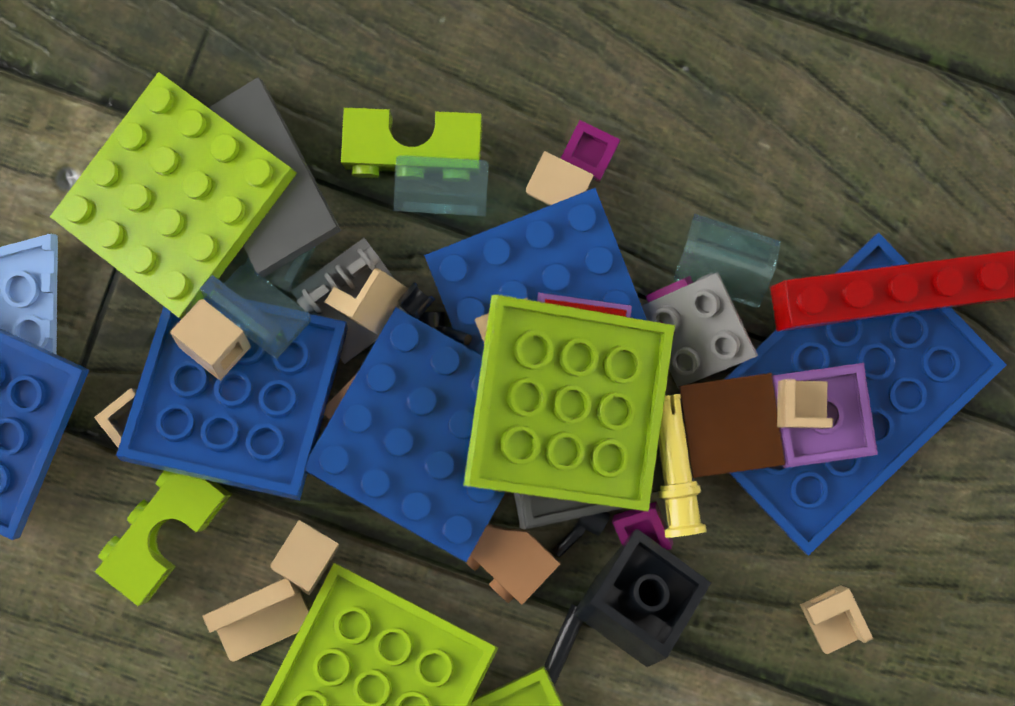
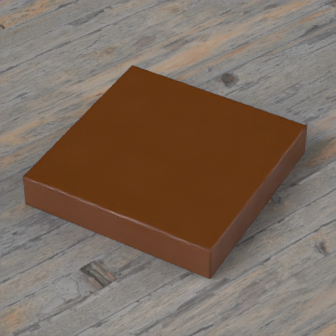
[678,373,785,478]

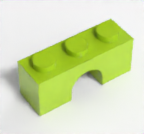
[341,108,482,182]
[95,471,232,606]

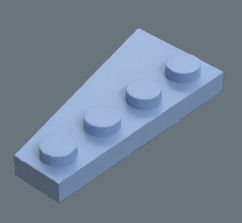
[0,234,58,354]

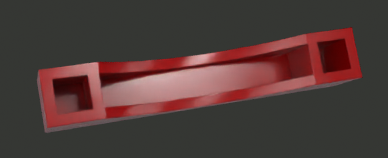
[770,250,1015,332]

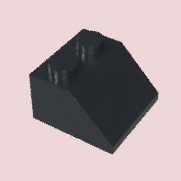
[573,529,712,667]

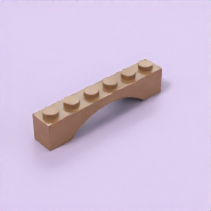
[323,375,560,605]

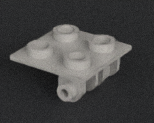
[291,238,408,364]
[641,272,758,387]

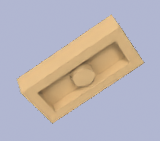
[202,578,309,662]

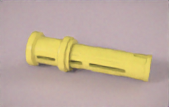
[658,394,707,538]

